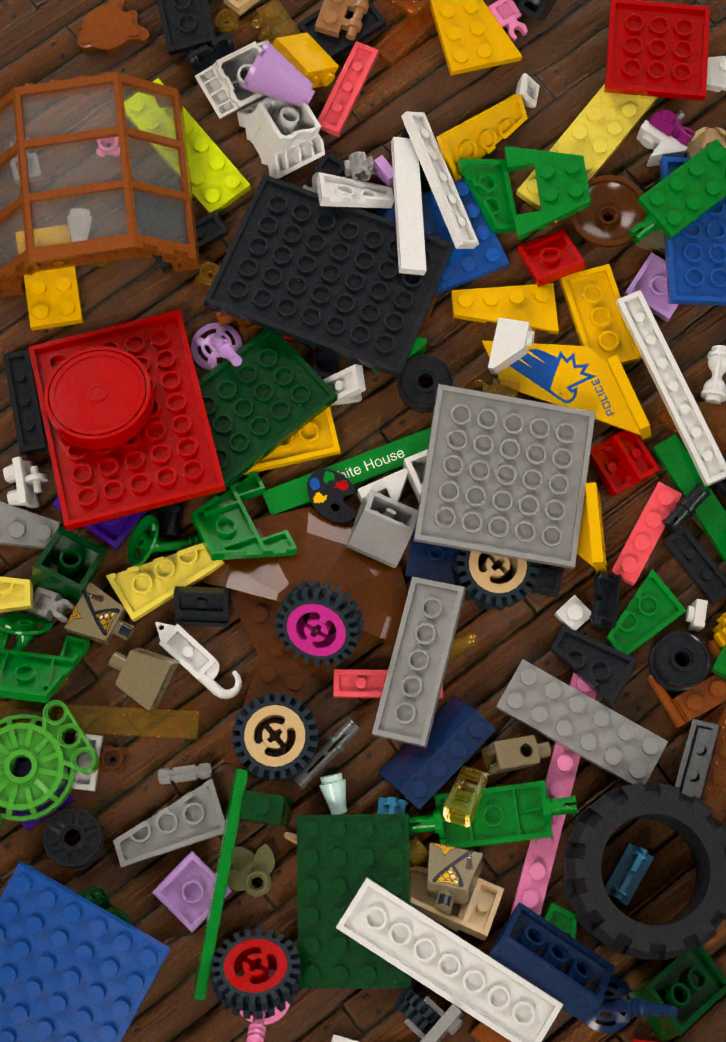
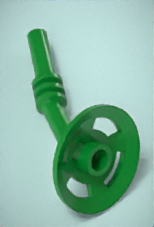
[127,515,203,567]
[0,614,53,652]

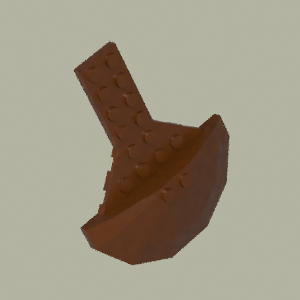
[201,507,408,769]

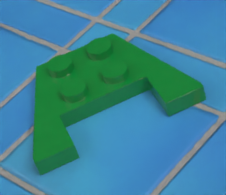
[505,146,591,240]
[191,471,297,560]
[0,628,91,703]

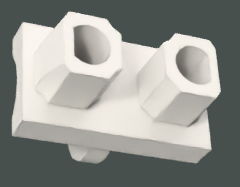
[3,457,48,509]

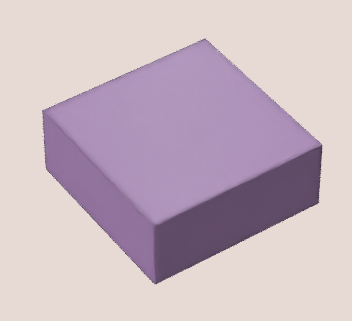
[374,155,394,188]

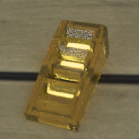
[443,765,489,828]

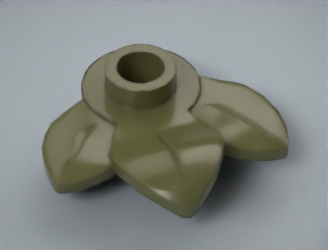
[227,844,275,897]

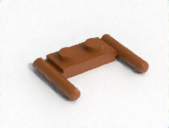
[647,639,726,728]

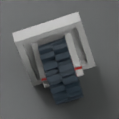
[393,986,464,1042]

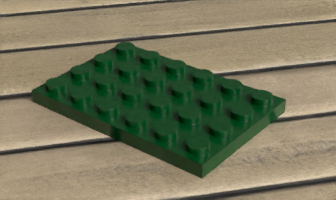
[198,329,338,496]
[297,814,413,989]

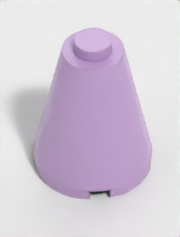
[241,41,315,107]

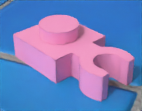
[488,0,528,42]

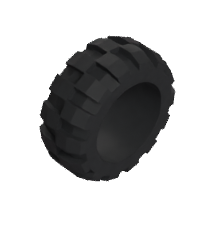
[561,783,726,960]

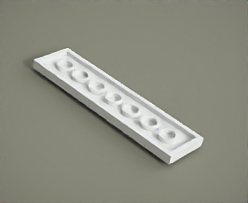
[336,877,563,1042]

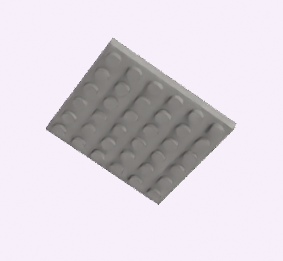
[413,384,596,569]

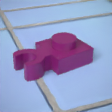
[649,109,696,145]

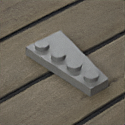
[0,501,61,549]
[113,778,225,868]

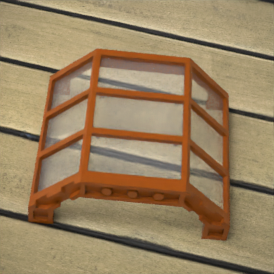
[0,72,201,298]

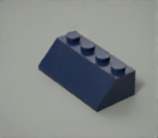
[379,695,496,812]
[488,902,615,1023]

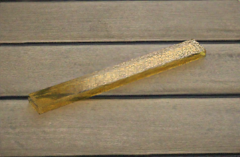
[0,701,200,740]

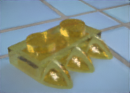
[249,0,301,44]

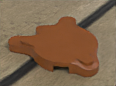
[77,0,150,54]

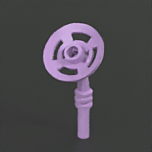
[191,323,243,371]

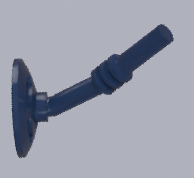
[585,976,678,1033]

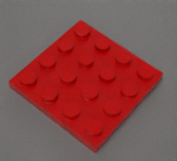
[604,0,710,101]

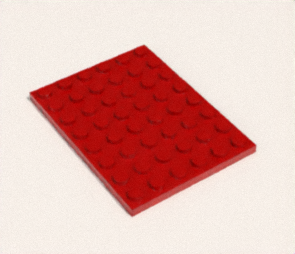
[28,310,226,531]

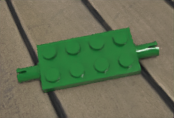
[628,139,726,244]
[410,780,578,849]

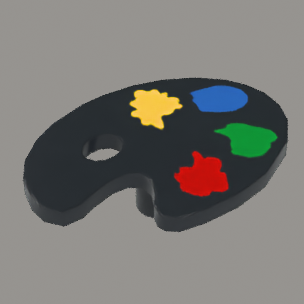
[307,469,357,524]

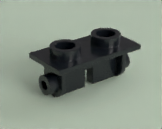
[184,32,238,75]
[589,571,622,628]

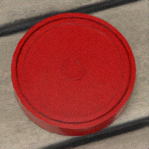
[44,346,154,450]

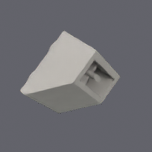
[347,490,418,568]

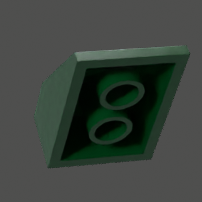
[628,946,726,1042]

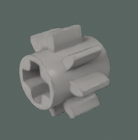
[344,151,375,182]

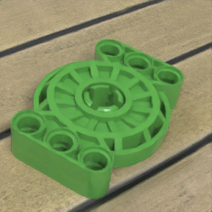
[0,700,100,831]

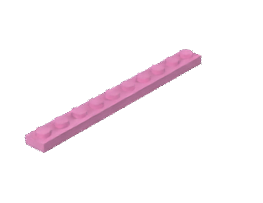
[510,672,597,916]

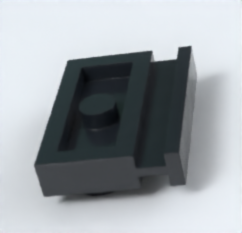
[174,586,229,627]

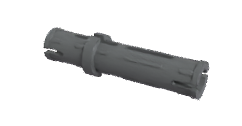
[292,718,361,789]

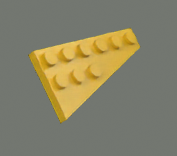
[428,0,523,76]

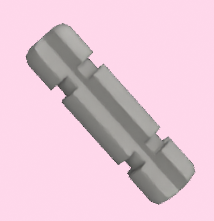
[158,763,212,784]

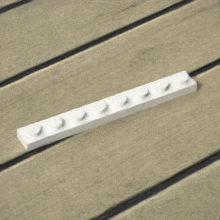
[616,290,726,487]

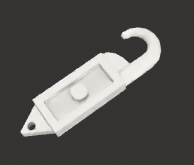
[155,622,242,699]

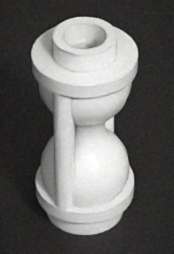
[700,345,726,405]

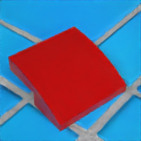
[589,430,660,498]

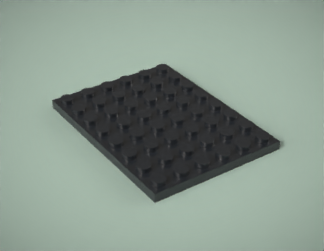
[204,174,455,379]

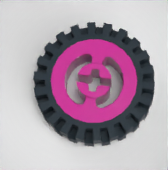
[275,580,364,667]

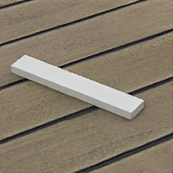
[401,111,479,249]
[391,137,427,275]

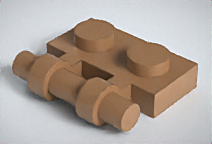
[315,0,369,40]

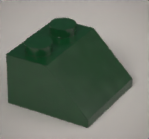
[31,526,107,605]

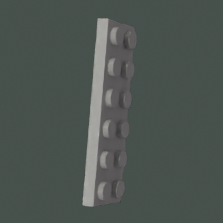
[372,577,466,748]
[495,659,668,785]

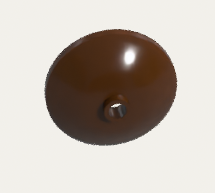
[571,175,645,248]

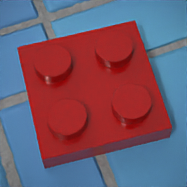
[517,229,585,287]

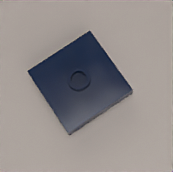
[405,524,458,585]

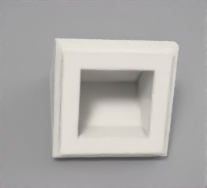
[516,73,540,108]

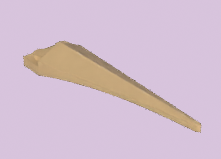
[284,832,504,941]

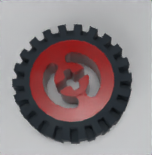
[211,928,301,1019]

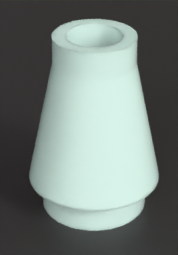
[319,773,347,814]

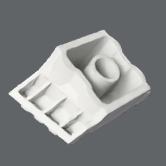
[195,40,269,119]
[237,96,325,179]

